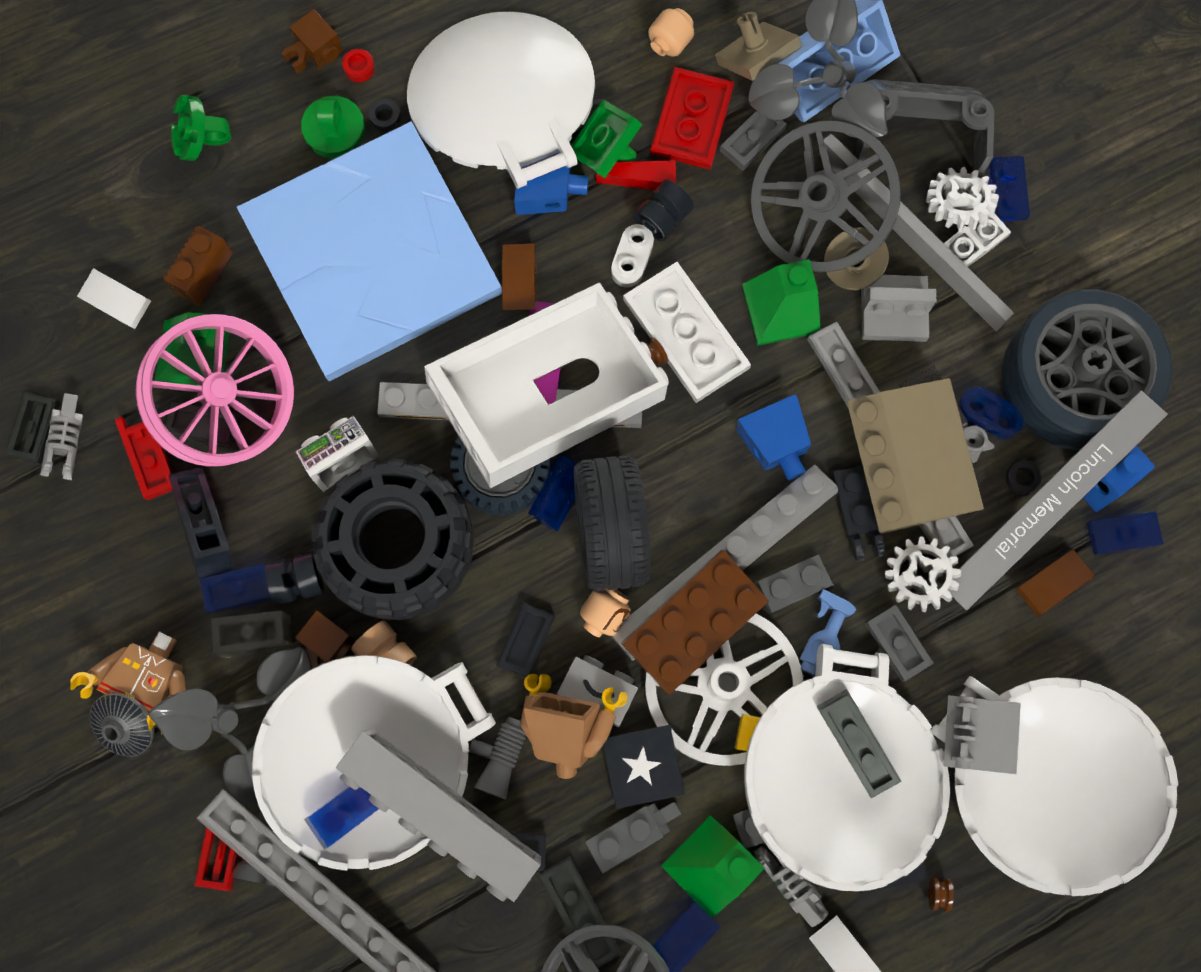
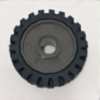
[450,436,550,516]

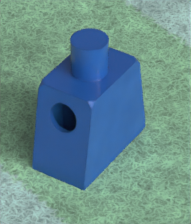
[514,153,589,215]
[735,394,811,480]
[1083,446,1155,512]

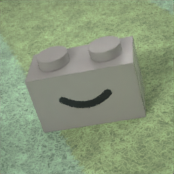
[557,655,638,728]

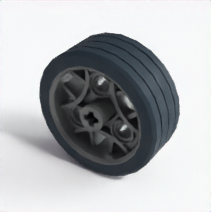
[1002,289,1173,450]

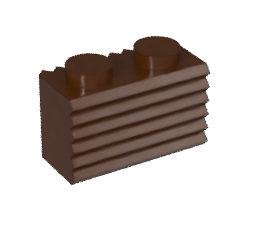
[163,226,233,306]

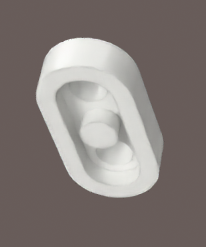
[611,224,654,288]

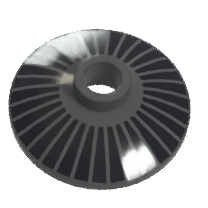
[90,692,154,757]

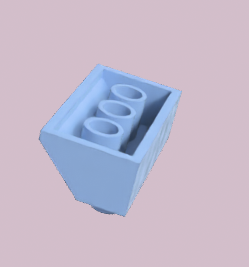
[778,0,900,122]

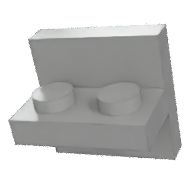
[861,275,937,342]

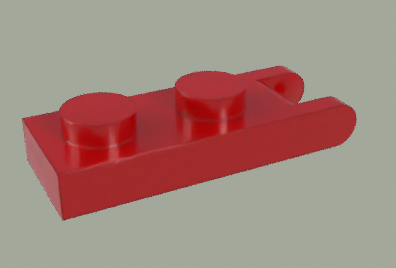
[115,416,174,501]

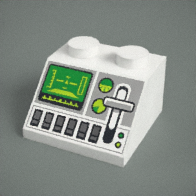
[296,416,380,492]

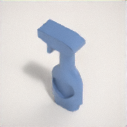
[800,589,856,677]

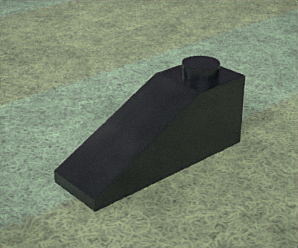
[168,467,232,579]

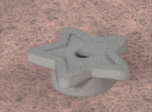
[962,423,994,463]

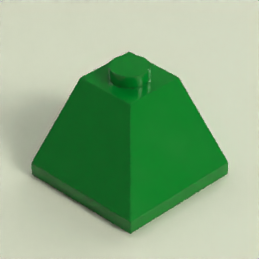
[742,259,821,346]
[155,312,230,386]
[661,815,765,918]

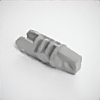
[40,393,83,480]
[754,846,828,927]

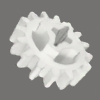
[926,167,999,231]
[885,537,961,612]

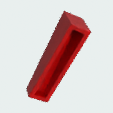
[596,160,676,190]

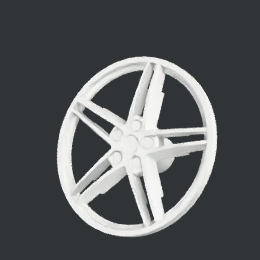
[645,614,803,766]

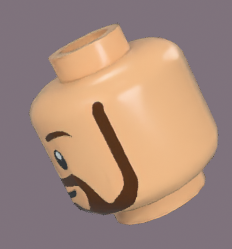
[580,589,631,638]

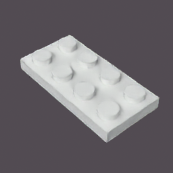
[623,262,751,403]

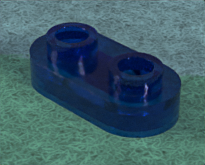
[958,387,1024,439]

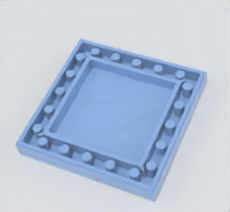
[237,121,502,381]

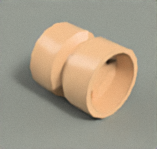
[351,620,417,666]

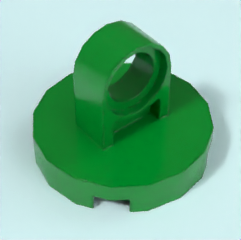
[171,95,231,161]
[301,96,365,159]

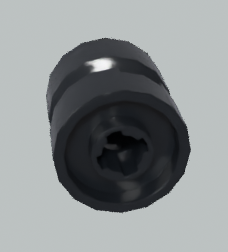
[634,180,694,242]
[265,551,324,605]

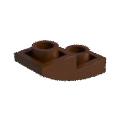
[502,243,537,310]
[1016,550,1095,617]

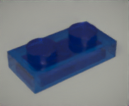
[989,156,1030,221]
[528,456,577,531]
[200,563,272,614]
[304,786,379,849]

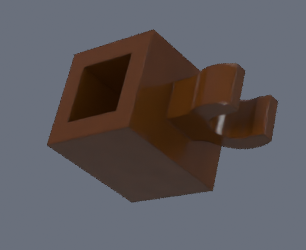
[282,9,343,73]
[295,611,355,669]

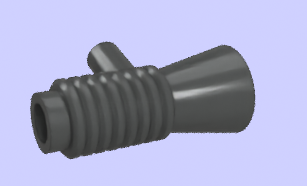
[469,717,526,800]

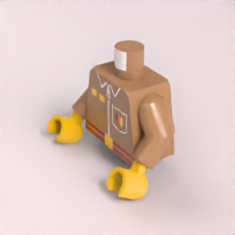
[70,631,186,734]
[521,674,628,779]

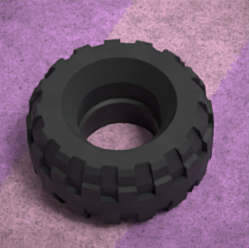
[312,459,474,620]

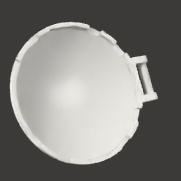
[407,12,595,189]
[744,644,950,891]
[252,655,496,871]
[931,676,1178,896]

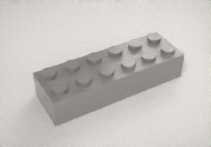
[335,729,541,902]

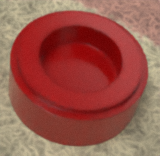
[342,49,375,82]

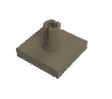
[715,12,802,81]

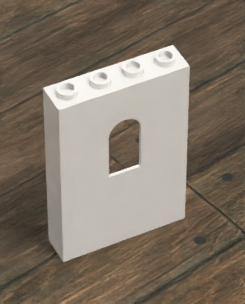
[424,283,669,488]

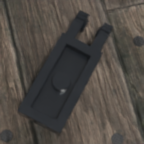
[831,466,885,561]

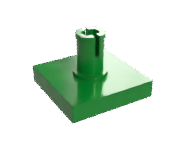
[571,99,643,178]

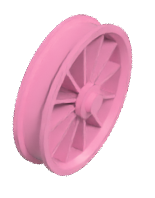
[136,314,294,466]

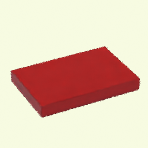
[650,67,735,170]

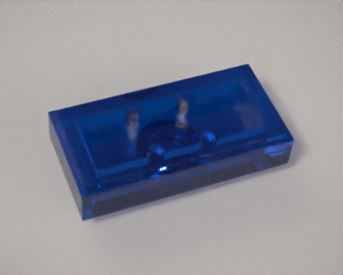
[1087,511,1164,556]
[652,901,721,972]

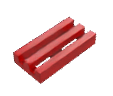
[194,827,239,891]

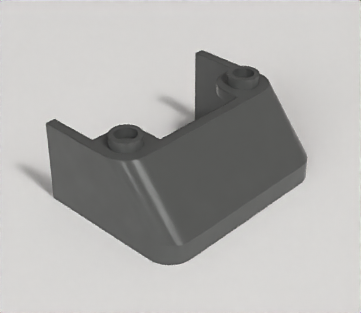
[855,79,994,178]

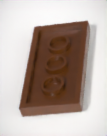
[621,550,769,695]

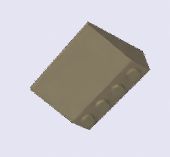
[847,378,984,533]

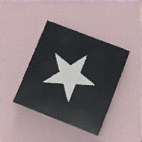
[603,724,685,809]

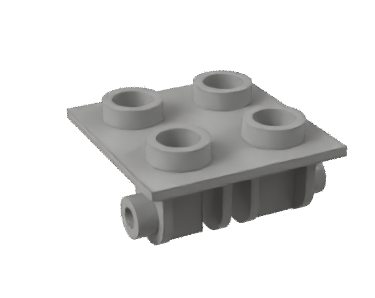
[943,695,1021,774]

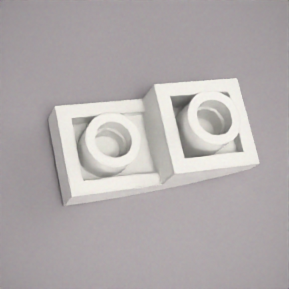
[944,213,1011,267]
[77,268,151,329]
[809,916,881,972]

